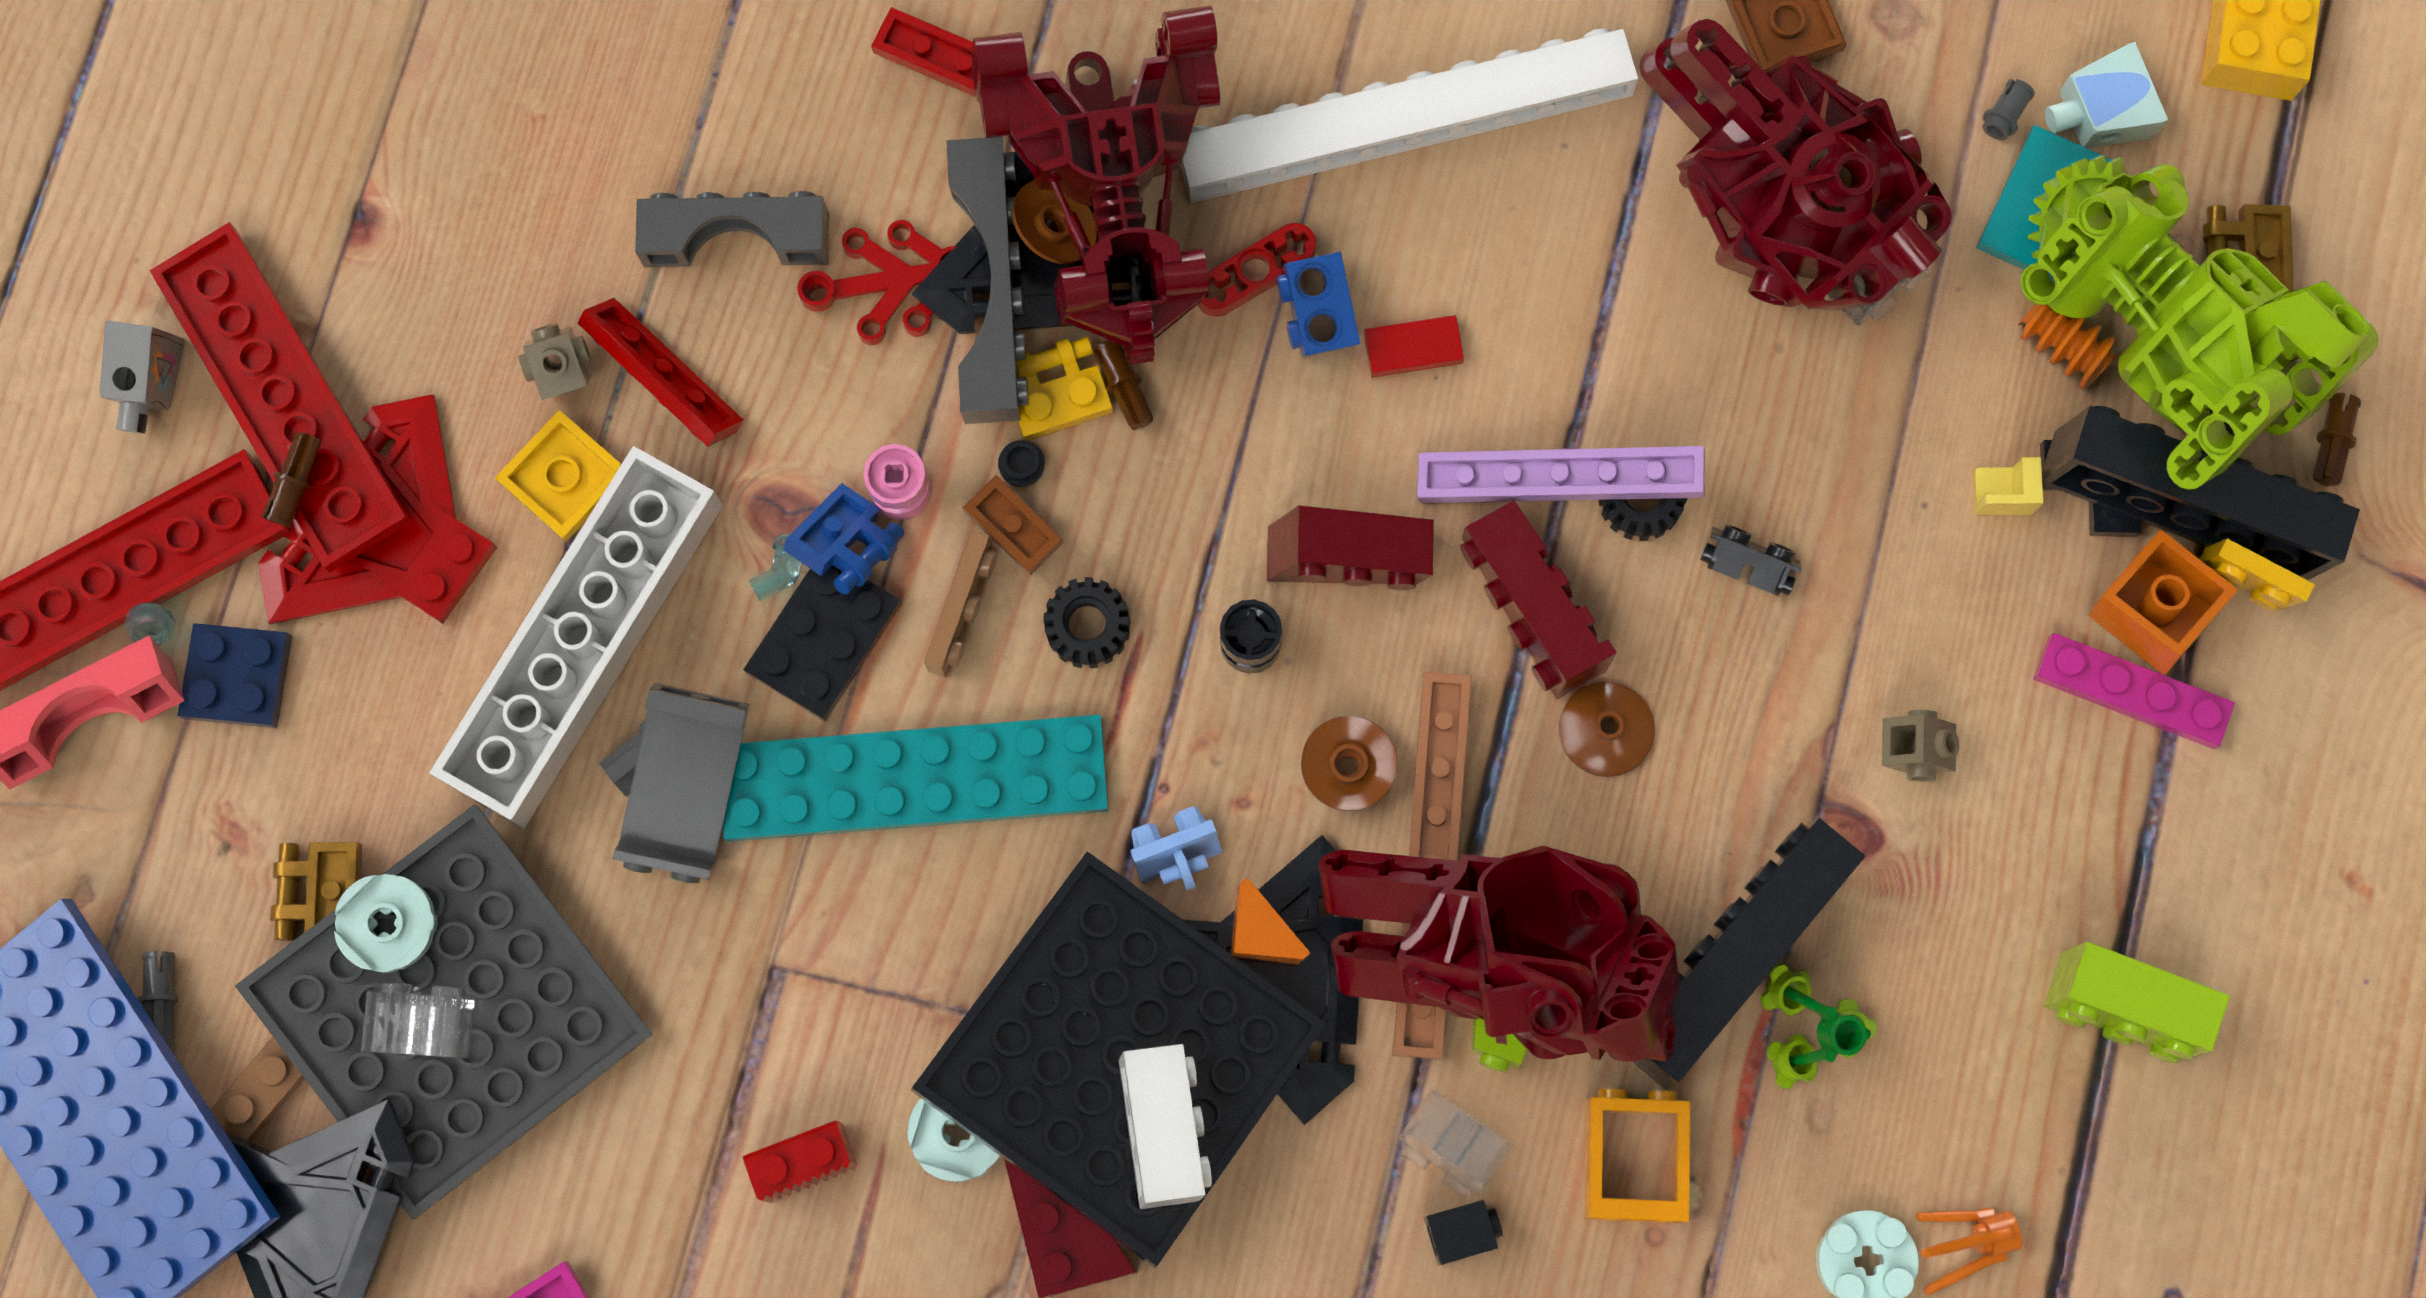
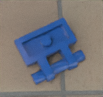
[783,483,904,595]

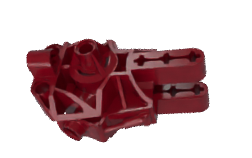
[1639,19,1952,310]
[1318,845,1679,1062]

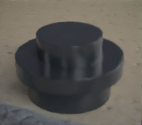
[998,440,1045,487]

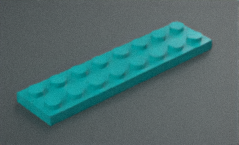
[723,714,1108,842]

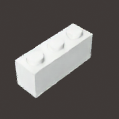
[1119,1044,1212,1209]

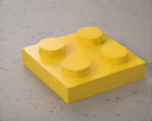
[495,410,621,542]
[2199,539,2316,611]

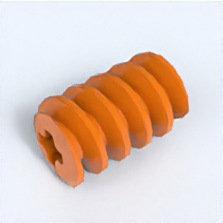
[2017,304,2122,390]

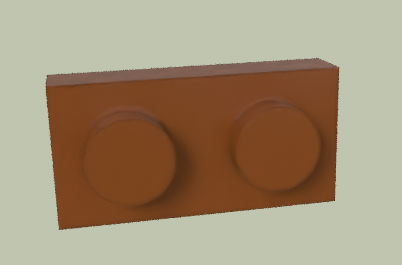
[962,475,1063,576]

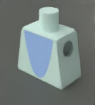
[2045,42,2168,148]

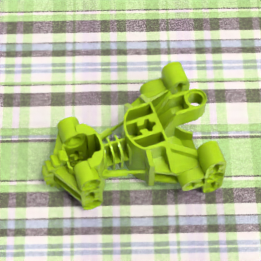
[2020,156,2379,489]

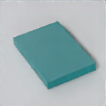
[1976,125,2112,284]

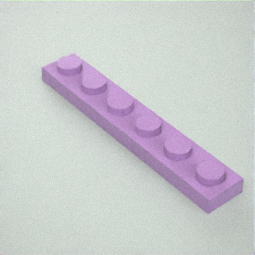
[1417,446,1705,503]

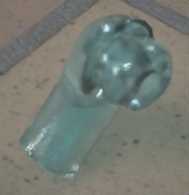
[749,534,802,601]

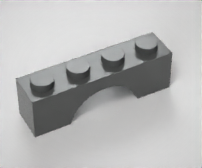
[635,191,829,267]

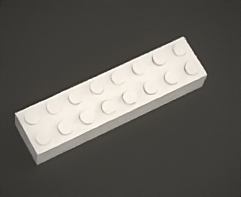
[429,446,723,829]

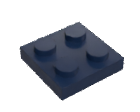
[177,623,292,728]

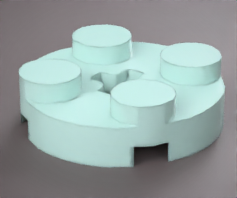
[334,874,438,973]
[907,1099,1001,1182]
[1816,1210,1919,1298]

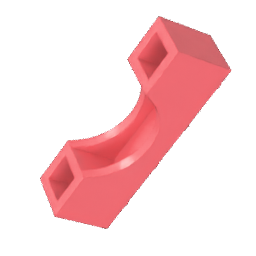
[0,635,185,790]

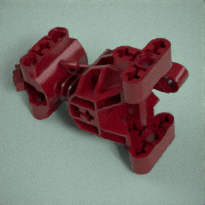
[971,6,1220,365]

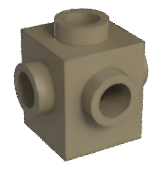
[518,323,591,400]
[1882,710,1959,782]

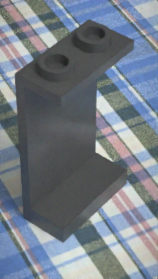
[613,682,750,883]

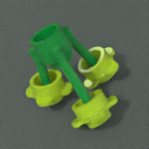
[1760,964,1877,1089]

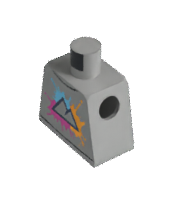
[100,321,185,434]

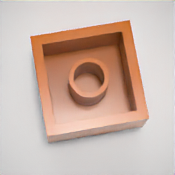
[2088,529,2239,676]

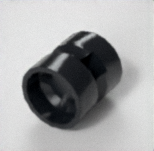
[1220,599,1282,674]

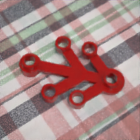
[797,220,957,345]

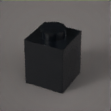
[1424,1200,1503,1266]

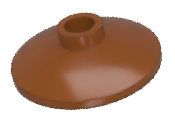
[1012,181,1097,264]
[1559,682,1655,777]
[1301,716,1397,811]

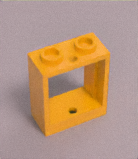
[1584,1089,1690,1223]

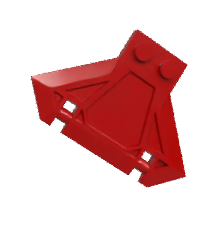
[258,394,497,624]

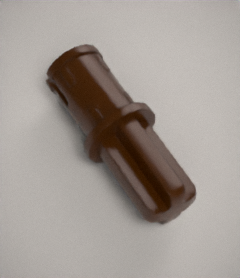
[1093,340,1153,430]
[2313,393,2361,487]
[261,432,321,528]

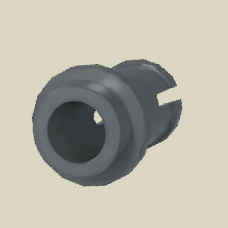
[1982,79,2035,140]

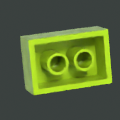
[2043,941,2230,1063]

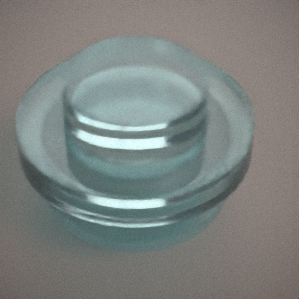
[125,603,175,646]

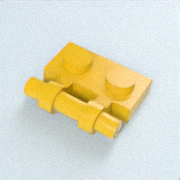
[1018,337,1113,441]

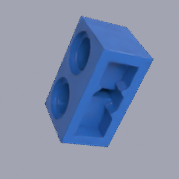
[1277,251,1360,357]

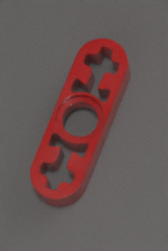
[1198,223,1316,317]

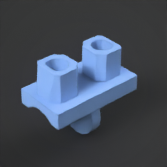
[1130,806,1223,891]

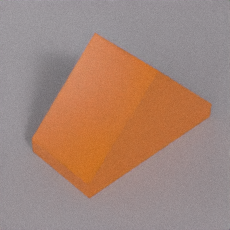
[1231,877,1310,964]

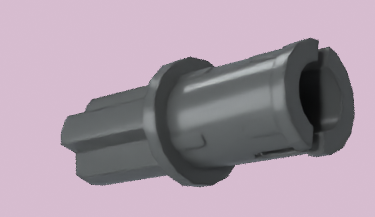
[138,951,178,1048]

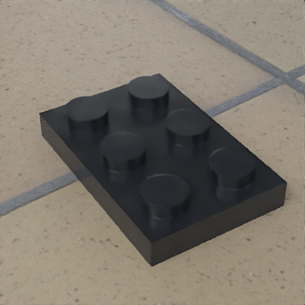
[743,565,902,722]

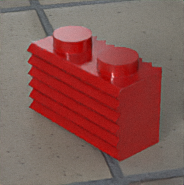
[743,1120,858,1203]

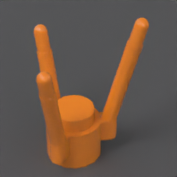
[1916,1207,2023,1295]

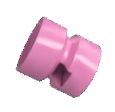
[863,444,932,520]

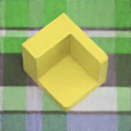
[1973,457,2043,515]

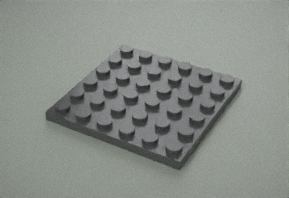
[235,804,654,1220]

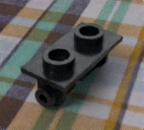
[1700,524,1802,596]

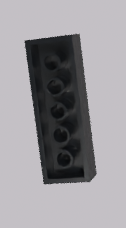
[2042,406,2360,580]
[1633,818,1866,1090]

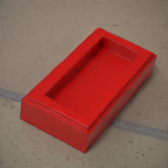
[1364,315,1464,378]

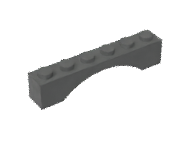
[946,137,1029,424]

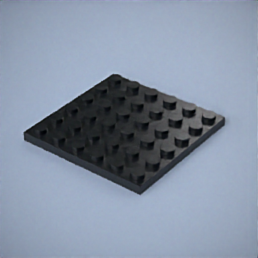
[911,851,1326,1268]

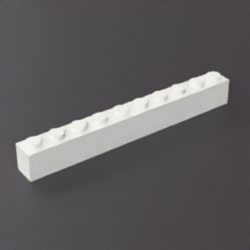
[1180,28,1638,203]

